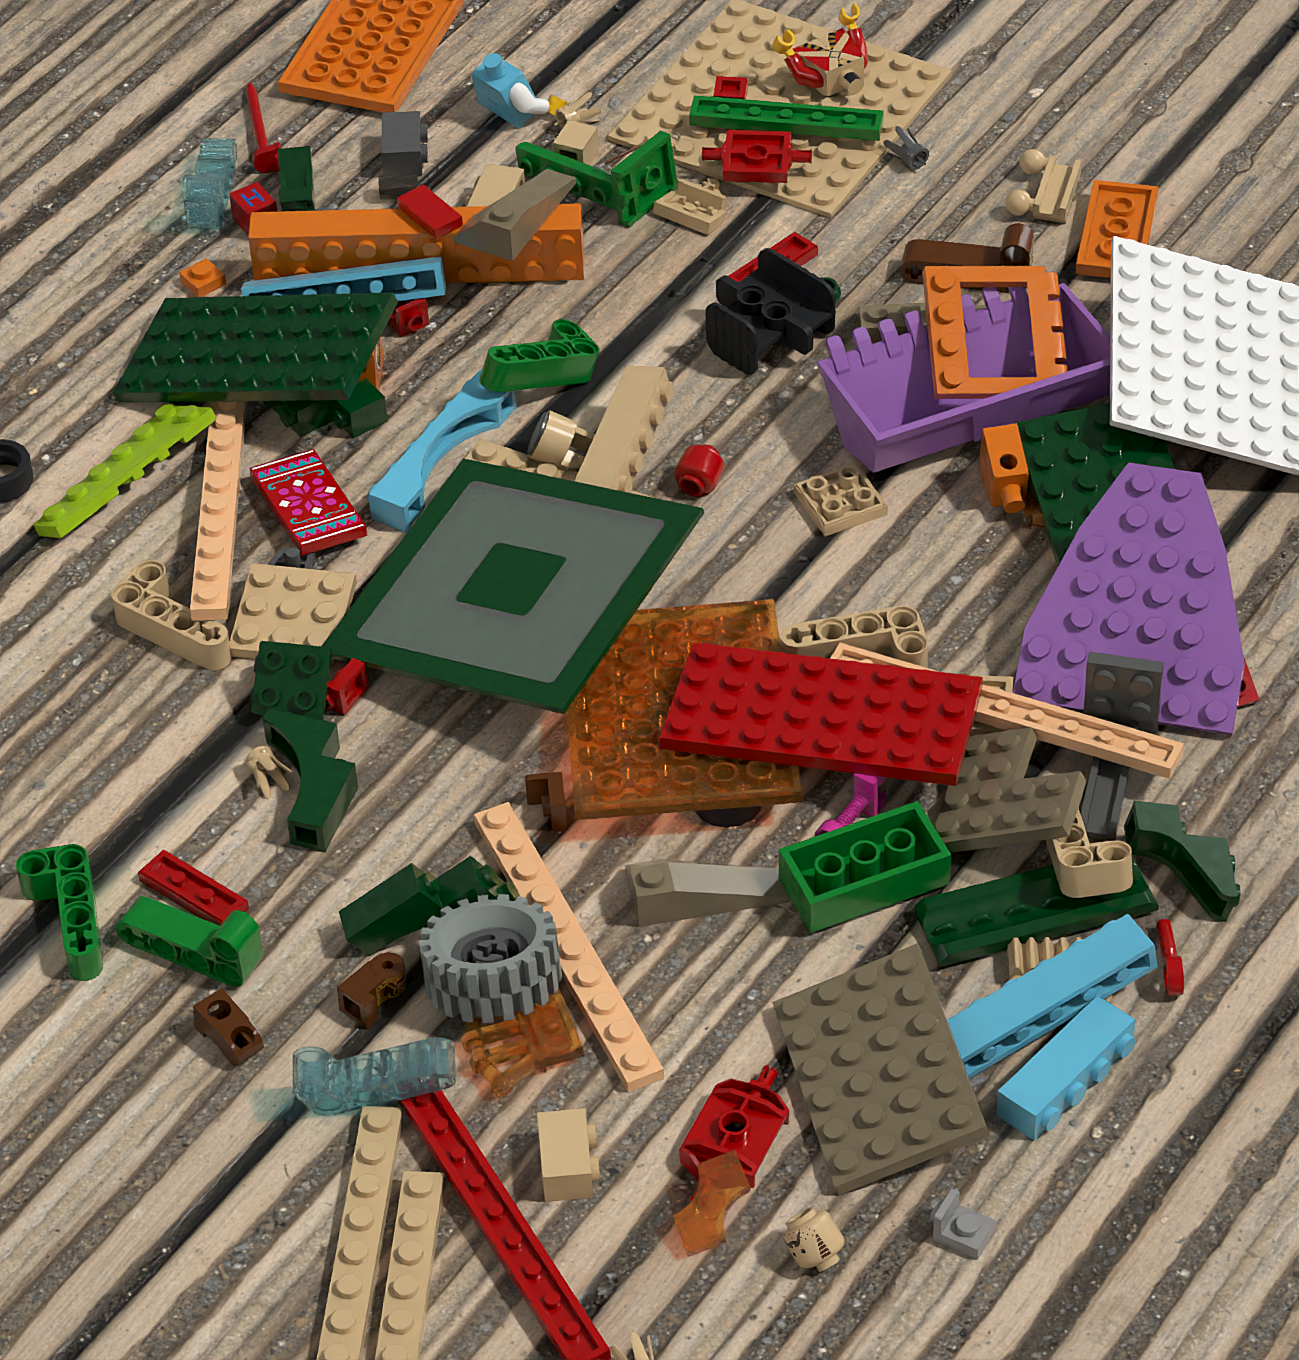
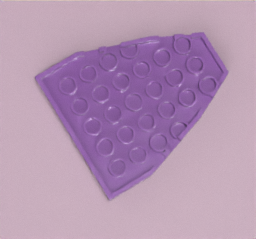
[1013,463,1245,736]

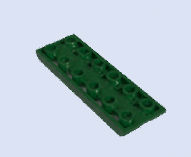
[914,855,1159,967]

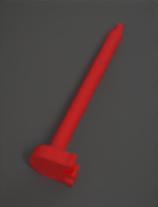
[246,83,281,173]

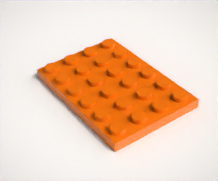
[278,0,464,113]

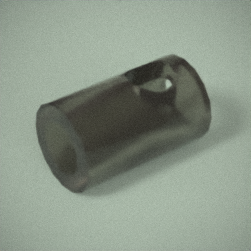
[379,174,419,200]

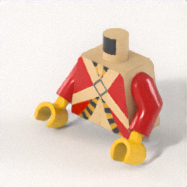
[772,4,868,96]

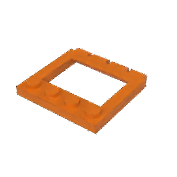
[922,266,1068,399]

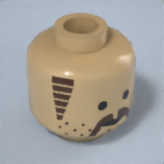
[783,1207,845,1272]

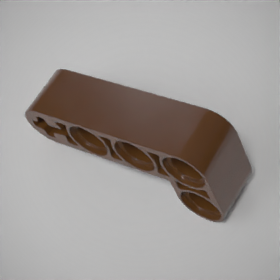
[900,223,1034,293]

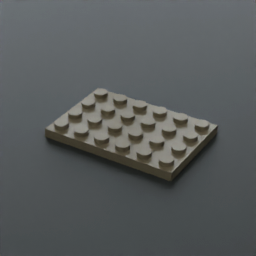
[772,943,990,1195]

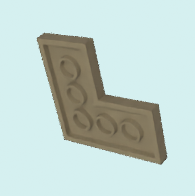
[934,727,1087,853]

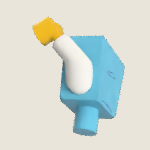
[471,53,568,129]

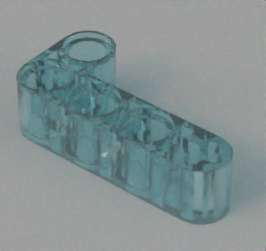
[182,138,237,230]
[292,1037,456,1115]

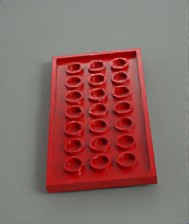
[660,642,983,786]

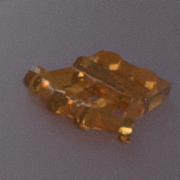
[461,989,584,1097]

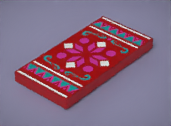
[249,449,367,555]

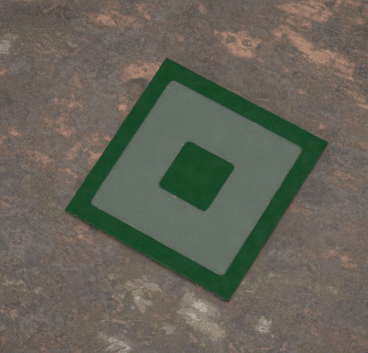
[322,458,704,714]

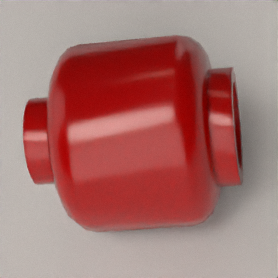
[674,444,725,497]

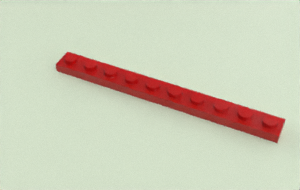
[387,1061,611,1360]

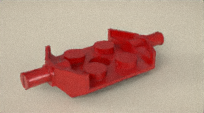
[679,1065,789,1208]

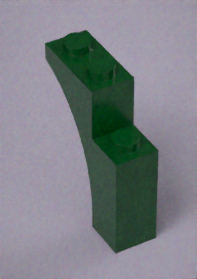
[263,708,358,852]
[339,856,521,956]

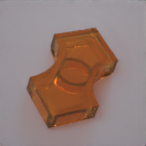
[673,1150,751,1257]

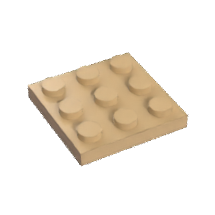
[229,563,357,667]

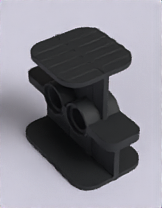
[705,248,836,375]

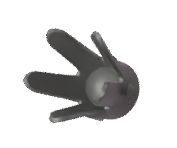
[883,126,929,170]

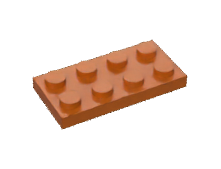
[1076,180,1159,278]

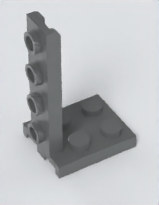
[1081,652,1164,841]

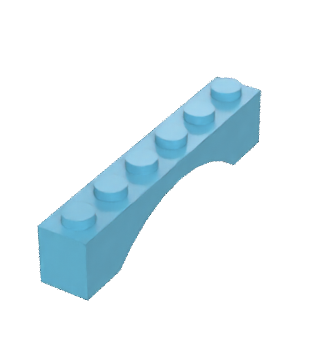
[368,369,517,533]

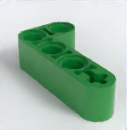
[479,319,600,392]
[16,844,103,981]
[115,896,263,987]

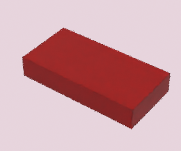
[397,184,463,239]

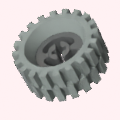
[419,894,562,1023]

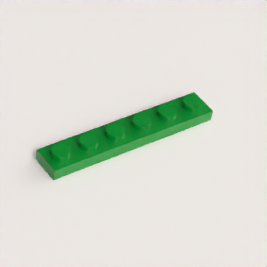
[689,95,884,141]

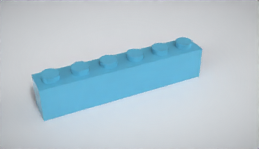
[241,256,447,301]
[947,914,1158,1079]

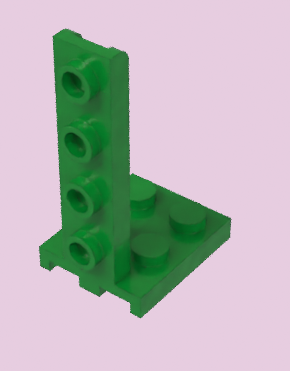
[515,131,677,227]

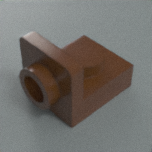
[525,772,567,831]

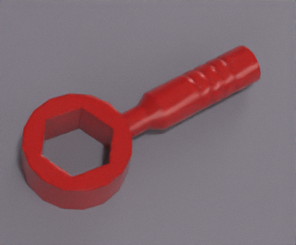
[1156,919,1184,996]

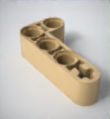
[111,560,232,670]
[780,606,928,668]
[1046,807,1133,898]

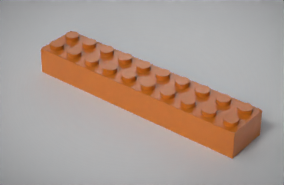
[248,204,584,284]

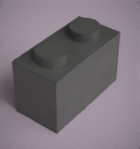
[381,111,428,178]

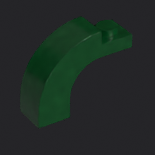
[278,146,316,212]

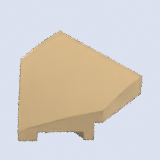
[653,178,727,235]

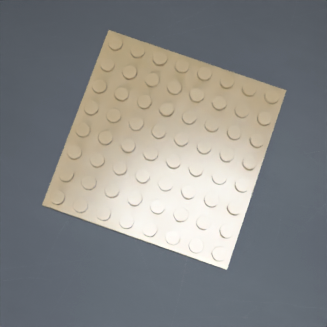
[608,0,952,218]

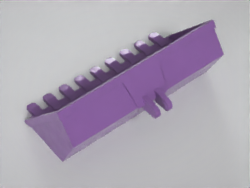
[817,271,1110,473]

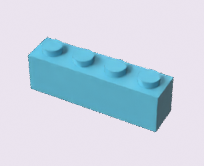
[996,995,1136,1141]

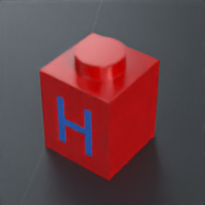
[229,182,277,236]

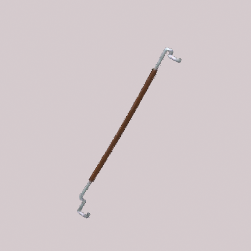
[595,132,681,175]

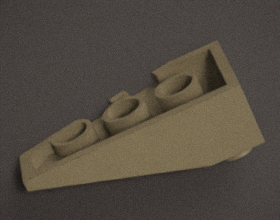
[454,169,576,261]
[625,859,789,927]

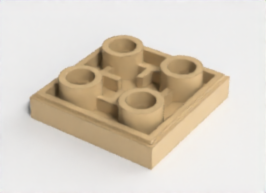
[794,463,888,537]

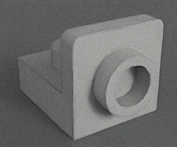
[930,1188,996,1260]

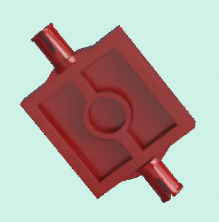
[702,130,812,183]

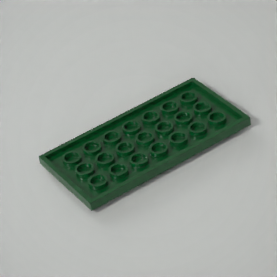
[113,292,398,403]

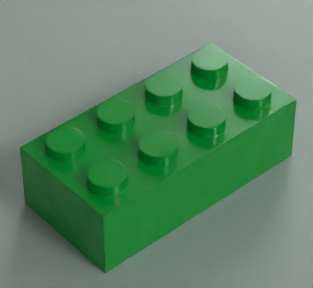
[778,801,951,933]

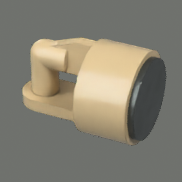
[527,410,595,472]

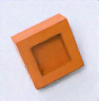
[179,258,226,297]

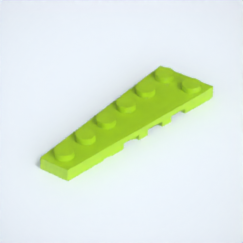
[33,404,217,538]

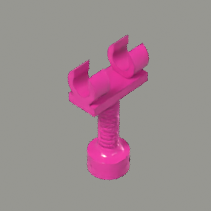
[815,773,886,836]

